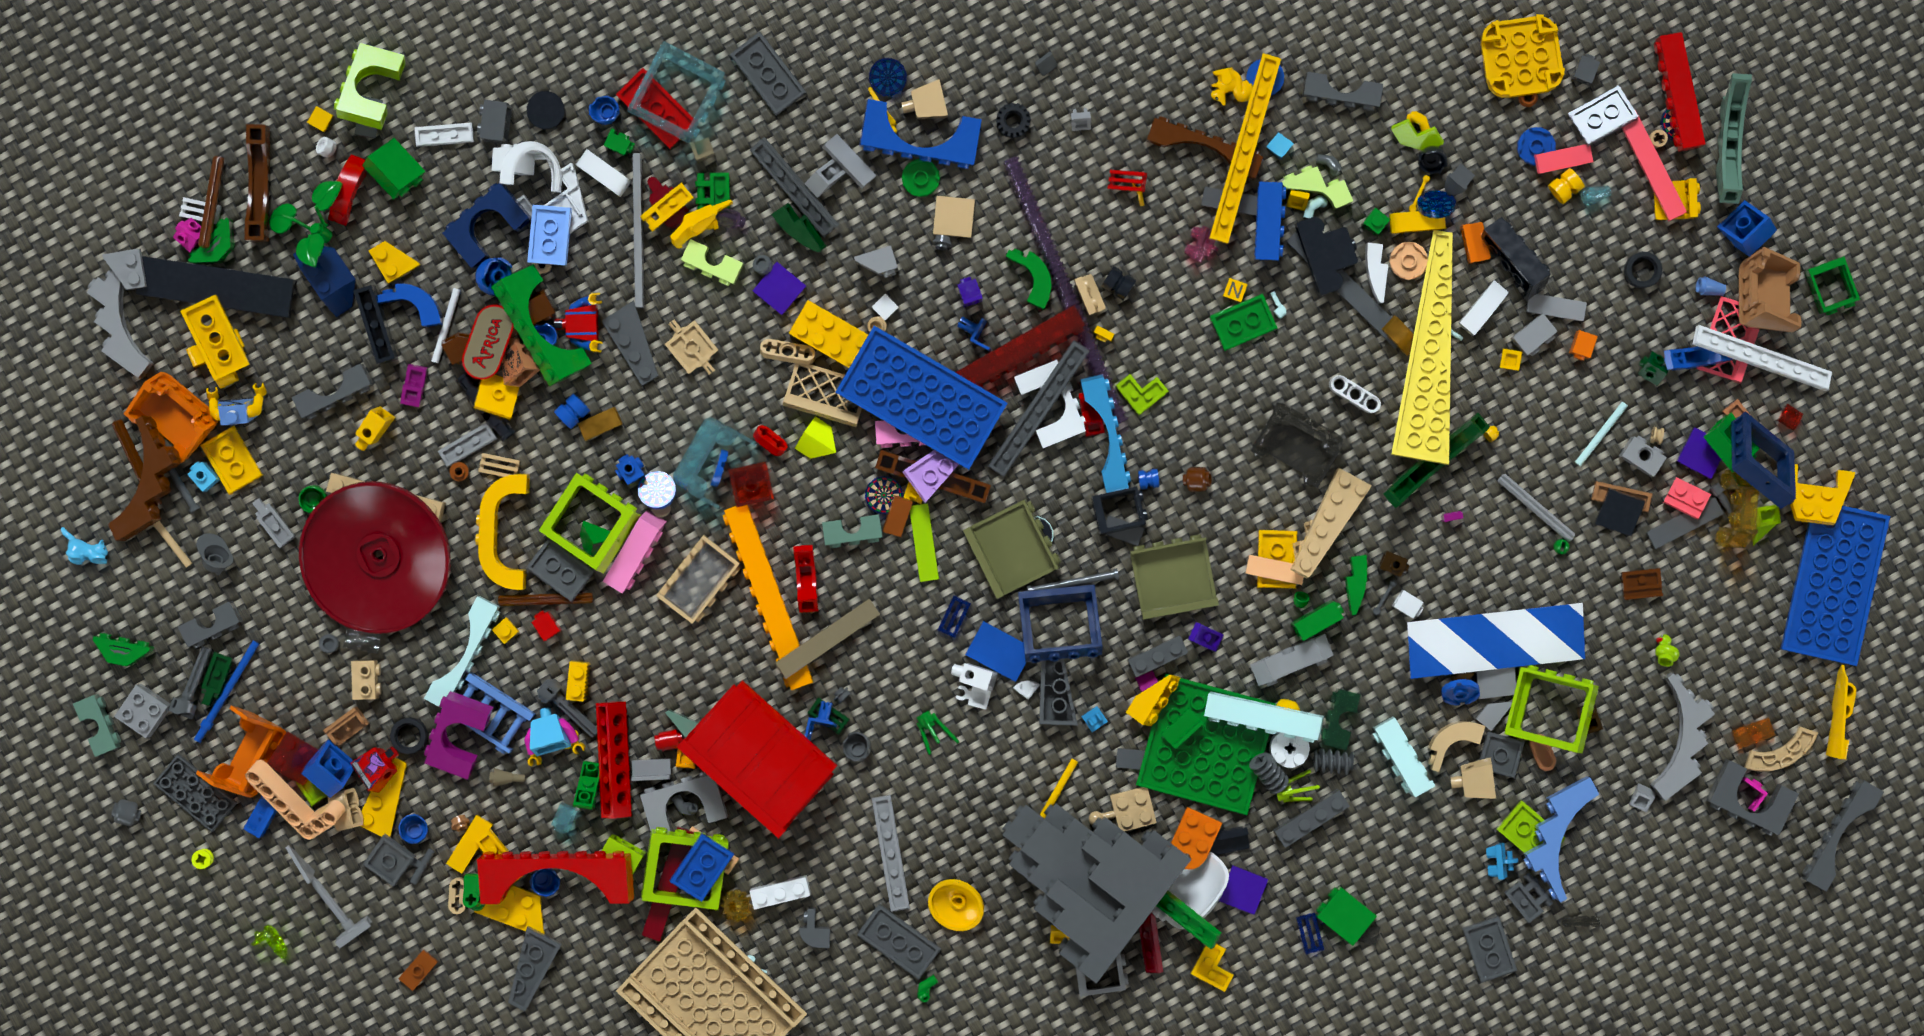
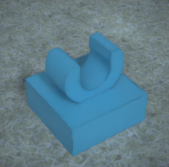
[1081,706,1108,732]

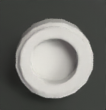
[316,137,337,158]

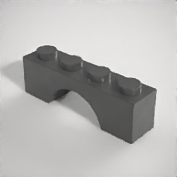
[1302,72,1383,111]
[291,363,374,420]
[1273,789,1350,848]

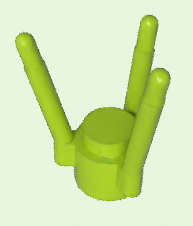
[1277,769,1320,803]

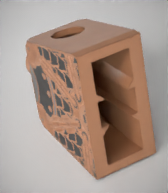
[502,338,540,387]

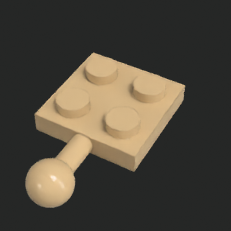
[1088,787,1157,832]

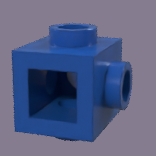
[615,454,645,485]

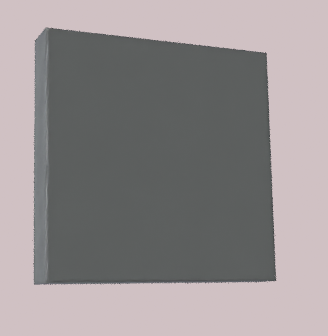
[1479,731,1525,779]
[363,834,416,887]

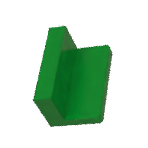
[1161,708,1204,749]

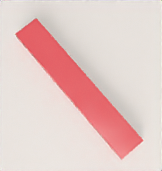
[1622,110,1687,221]

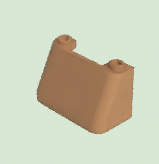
[1739,247,1801,332]

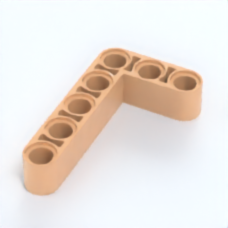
[245,760,345,840]

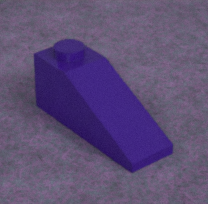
[957,277,983,308]

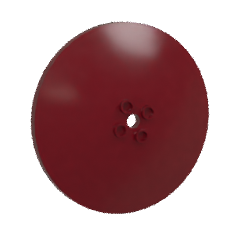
[299,481,451,634]

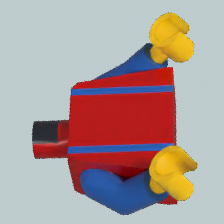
[554,293,603,353]

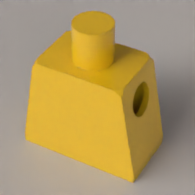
[355,406,396,451]

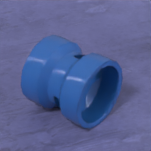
[1138,469,1159,490]

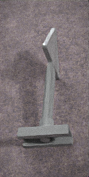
[285,845,372,949]

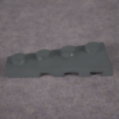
[602,300,659,386]
[508,926,562,1011]

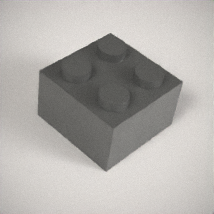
[477,100,512,144]

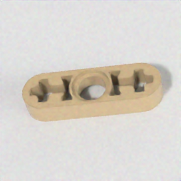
[760,339,815,365]

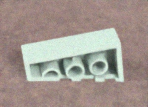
[1372,716,1435,797]

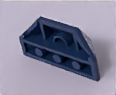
[293,246,356,318]

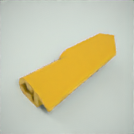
[1826,665,1856,759]

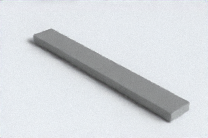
[633,153,644,308]

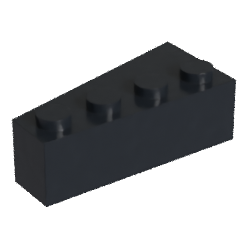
[1481,217,1551,301]

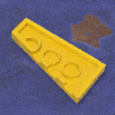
[361,757,407,837]

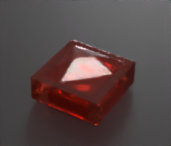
[1777,404,1803,431]

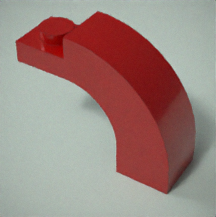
[328,154,367,226]
[793,545,818,613]

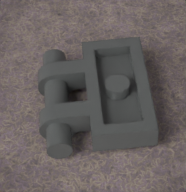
[1504,872,1554,923]

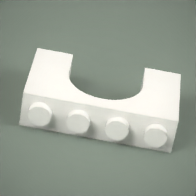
[1014,360,1086,448]

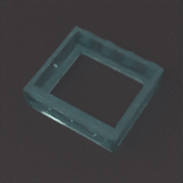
[627,41,726,143]

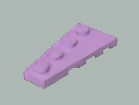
[903,450,959,503]

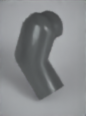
[1316,154,1342,176]
[671,794,698,815]

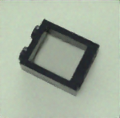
[1091,486,1148,536]

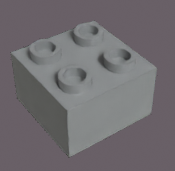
[114,684,170,738]

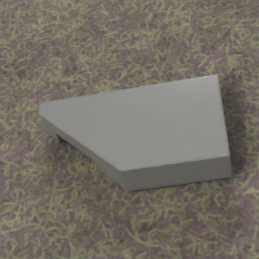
[1476,701,1512,731]

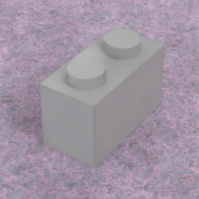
[1510,313,1558,356]

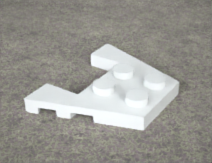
[517,163,588,234]

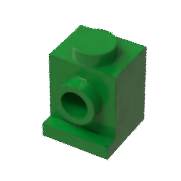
[604,128,635,157]

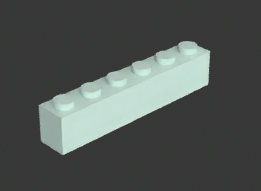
[1204,692,1324,743]

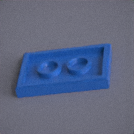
[965,621,1026,682]
[669,833,734,902]

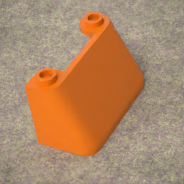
[124,372,218,463]

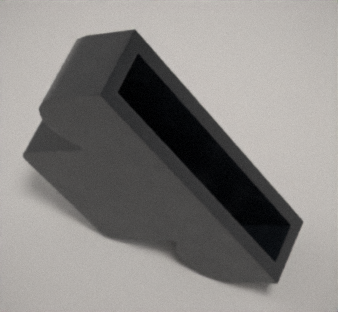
[1294,217,1358,297]

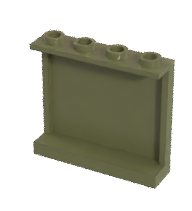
[963,499,1061,599]
[1130,534,1219,620]

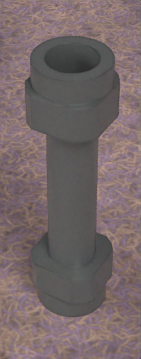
[1709,482,1745,527]

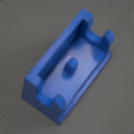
[244,795,277,838]

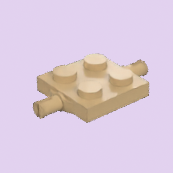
[665,319,719,375]

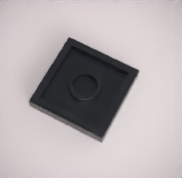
[1595,488,1645,536]

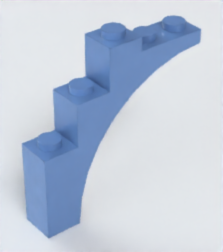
[1523,776,1599,903]

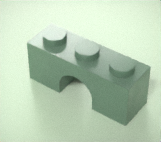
[822,514,883,548]
[73,694,121,757]

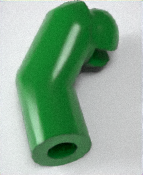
[917,975,939,1002]

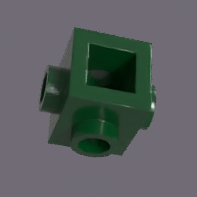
[1638,351,1669,386]

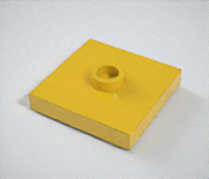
[473,375,519,419]

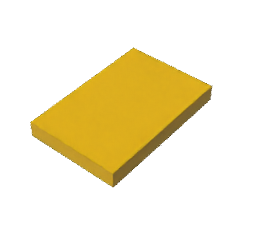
[200,426,263,495]
[1257,530,1297,588]

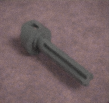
[168,646,212,720]
[537,679,597,738]

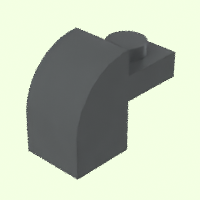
[799,907,831,948]

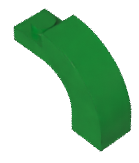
[1005,248,1051,310]

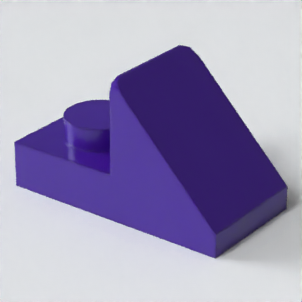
[1188,622,1224,652]

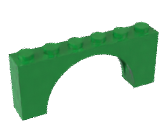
[491,264,592,387]

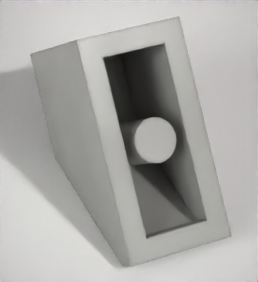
[805,159,846,198]

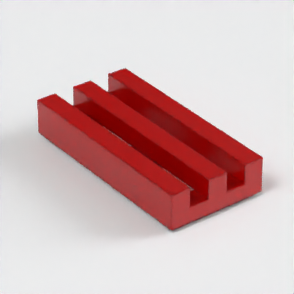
[1107,170,1147,192]

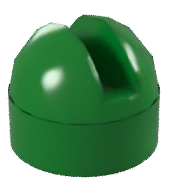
[1553,539,1570,554]
[1293,591,1309,608]

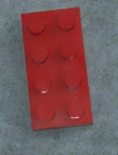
[616,68,698,150]

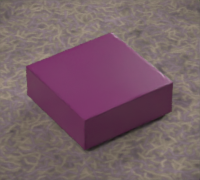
[1441,511,1463,522]

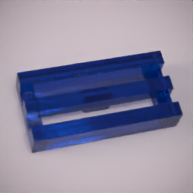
[938,595,971,638]
[1296,912,1324,955]

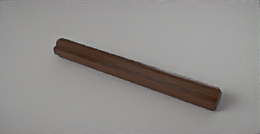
[198,156,224,248]
[112,420,162,507]
[498,593,593,606]

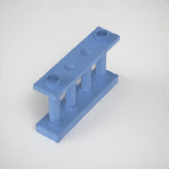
[463,672,536,754]

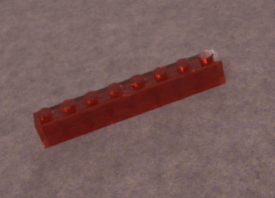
[955,305,1086,388]

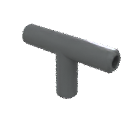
[410,849,435,885]

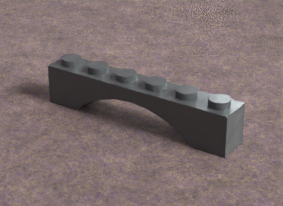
[1802,779,1884,892]

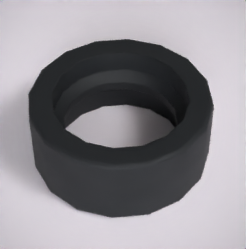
[1624,251,1663,289]
[390,717,428,754]

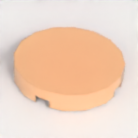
[1389,242,1428,280]

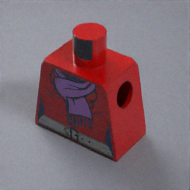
[350,747,399,793]

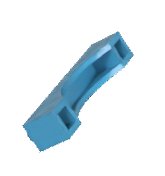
[1080,374,1131,493]

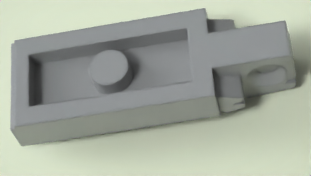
[252,498,296,548]

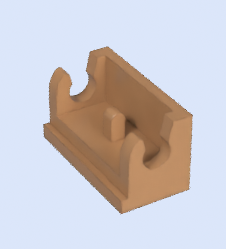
[323,707,370,746]

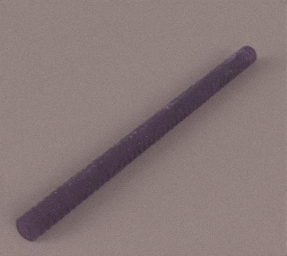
[1003,156,1129,424]

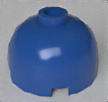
[475,258,513,296]

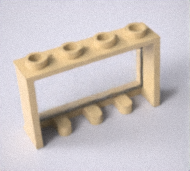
[656,535,741,624]

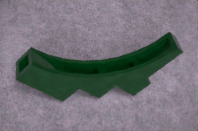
[1383,412,1490,508]

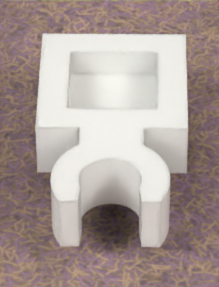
[956,685,991,710]

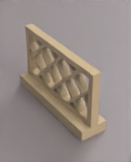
[783,363,862,427]

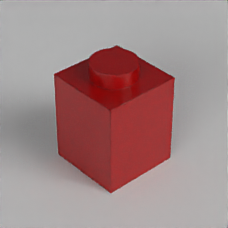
[531,610,562,641]

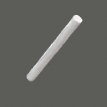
[431,288,461,363]

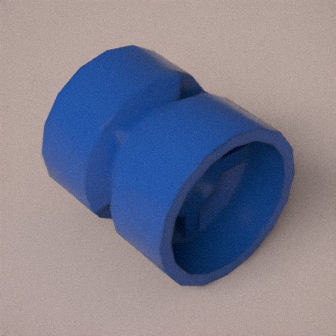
[554,393,590,429]

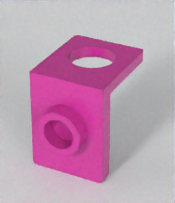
[1742,777,1768,812]

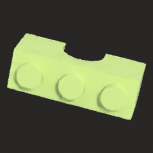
[681,239,744,286]

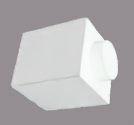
[1392,590,1424,619]

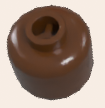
[1183,467,1212,492]

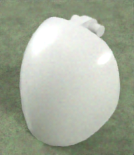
[1152,852,1229,929]

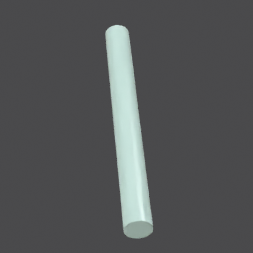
[1575,402,1628,467]

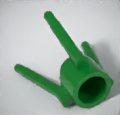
[916,711,959,755]

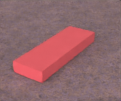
[1534,144,1593,174]

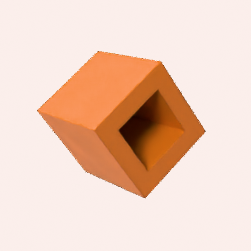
[1569,330,1598,361]

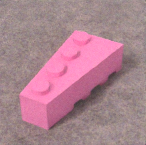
[603,510,667,594]

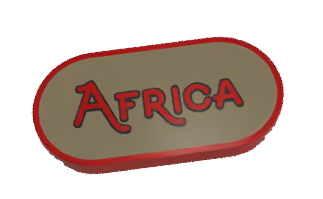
[462,305,514,380]

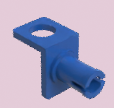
[957,317,993,353]
[805,701,837,741]

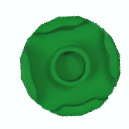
[902,159,940,197]

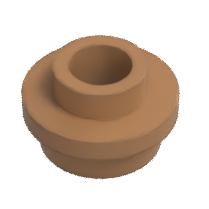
[451,815,470,832]

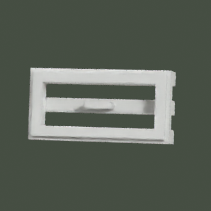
[179,197,222,224]

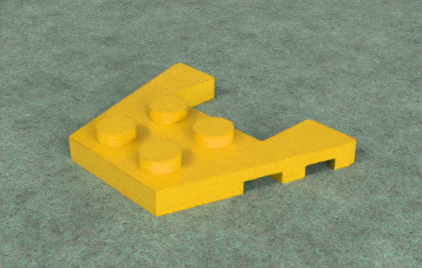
[1790,464,1855,526]

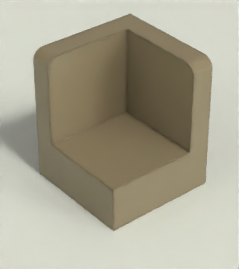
[690,137,716,162]

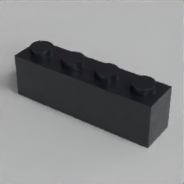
[353,285,399,365]

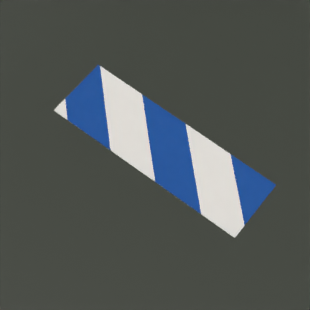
[1407,603,1585,679]

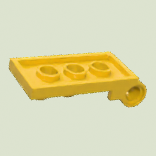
[180,295,250,389]

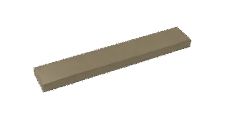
[775,599,880,679]

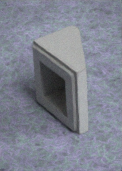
[1629,783,1655,812]

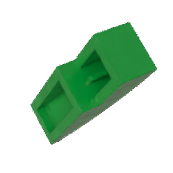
[1344,555,1368,615]

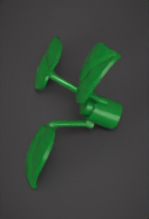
[269,181,343,267]

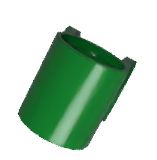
[463,874,485,911]

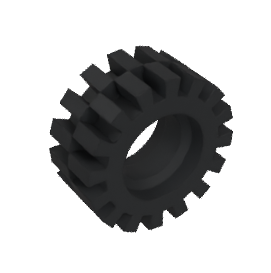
[996,102,1031,139]

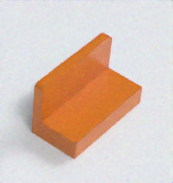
[1460,222,1491,264]

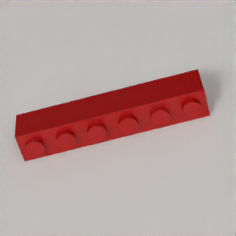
[1654,32,1706,152]

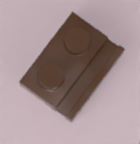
[1621,568,1663,600]

